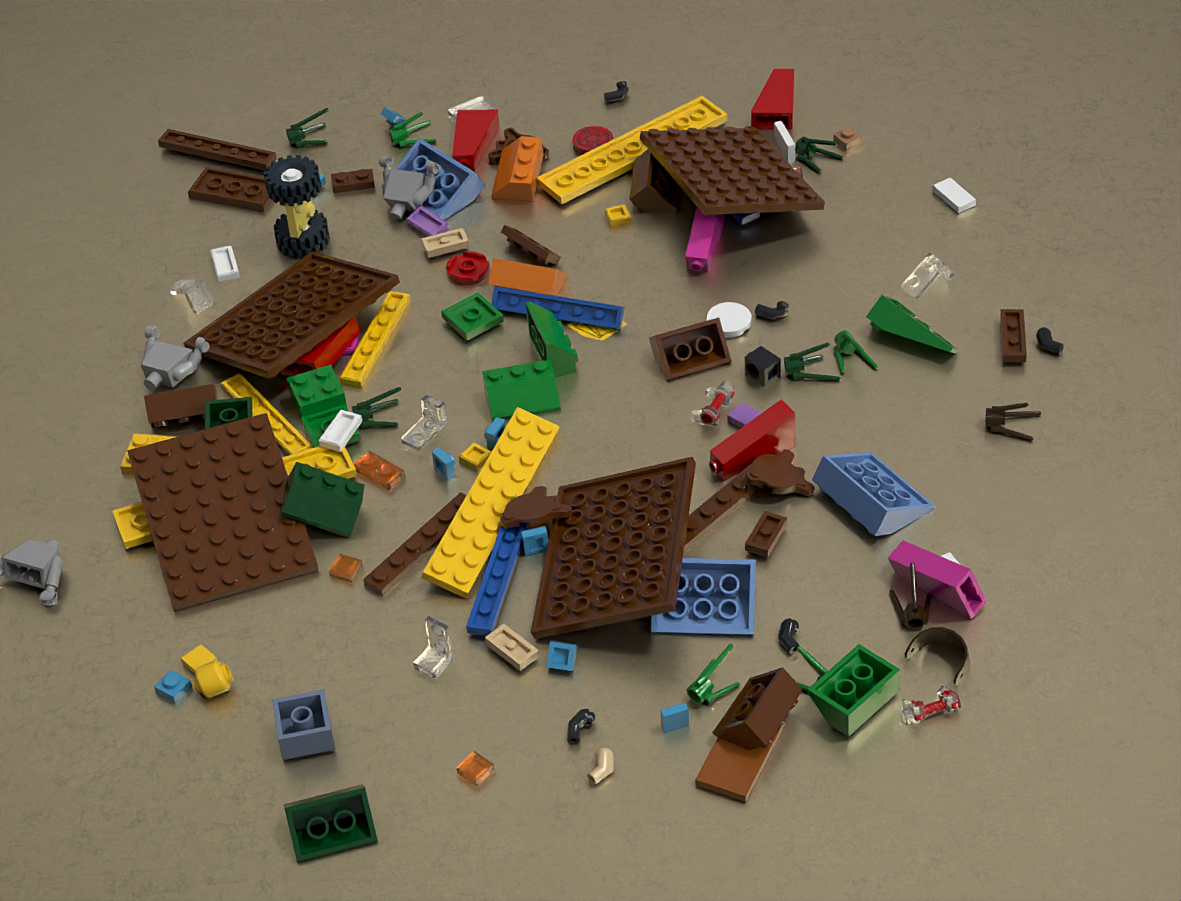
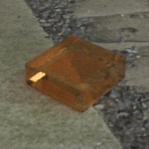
[329,553,363,583]
[456,751,495,786]

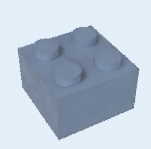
[272,690,335,760]

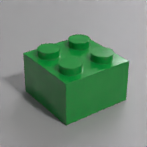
[287,365,347,422]

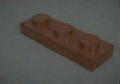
[501,225,561,265]
[1000,309,1027,362]

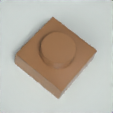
[833,127,863,151]

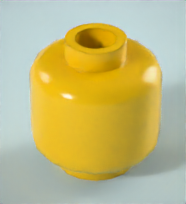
[192,660,233,698]

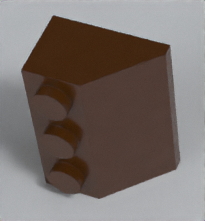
[629,149,680,212]
[649,317,732,380]
[144,384,218,428]
[712,667,803,750]

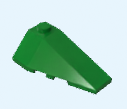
[866,295,958,354]

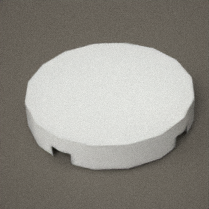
[707,302,752,338]

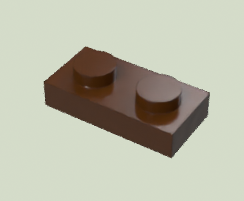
[331,169,375,193]
[745,511,787,558]

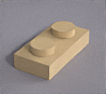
[421,228,469,258]
[485,623,539,671]

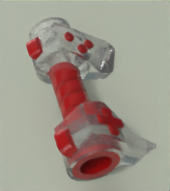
[692,381,735,426]
[900,685,961,725]

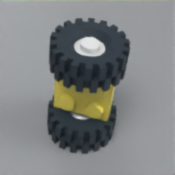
[264,155,330,259]

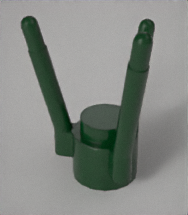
[286,108,329,147]
[795,136,843,173]
[784,342,841,381]
[352,387,401,428]

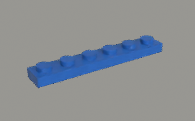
[492,286,625,329]
[466,522,528,636]

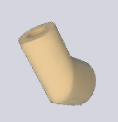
[587,748,614,785]

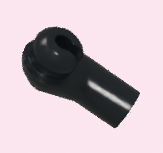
[604,81,629,103]
[755,301,789,320]
[1036,327,1064,355]
[778,618,800,654]
[567,709,596,744]

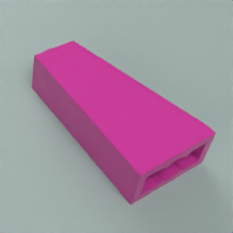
[685,207,725,271]
[888,540,987,619]

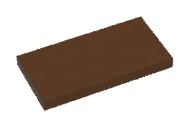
[188,167,272,212]

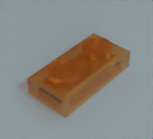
[354,450,405,491]

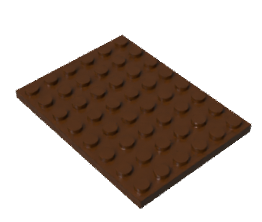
[640,126,825,215]
[183,251,400,379]
[127,413,319,612]
[530,457,696,639]

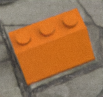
[491,136,544,201]
[488,258,568,296]

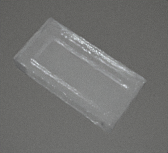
[448,96,493,122]

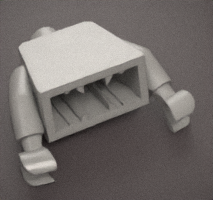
[379,155,440,220]
[141,325,210,390]
[0,539,64,606]

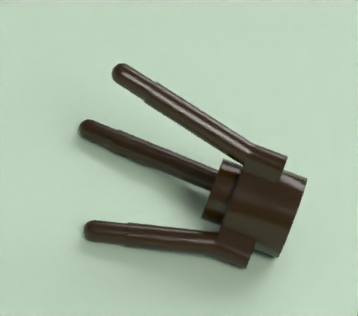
[985,403,1041,441]
[889,562,932,629]

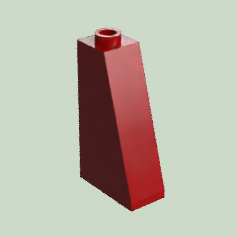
[751,69,794,130]
[452,109,500,172]
[281,316,361,376]
[709,400,796,482]

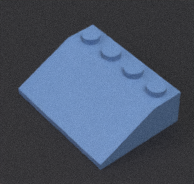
[381,138,486,220]
[812,452,935,536]
[651,558,756,636]

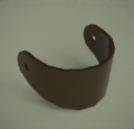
[905,627,970,685]

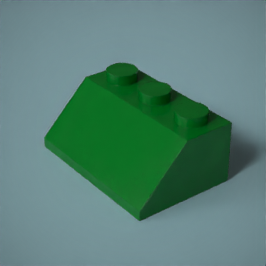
[526,302,578,378]
[482,359,561,422]
[807,644,900,737]

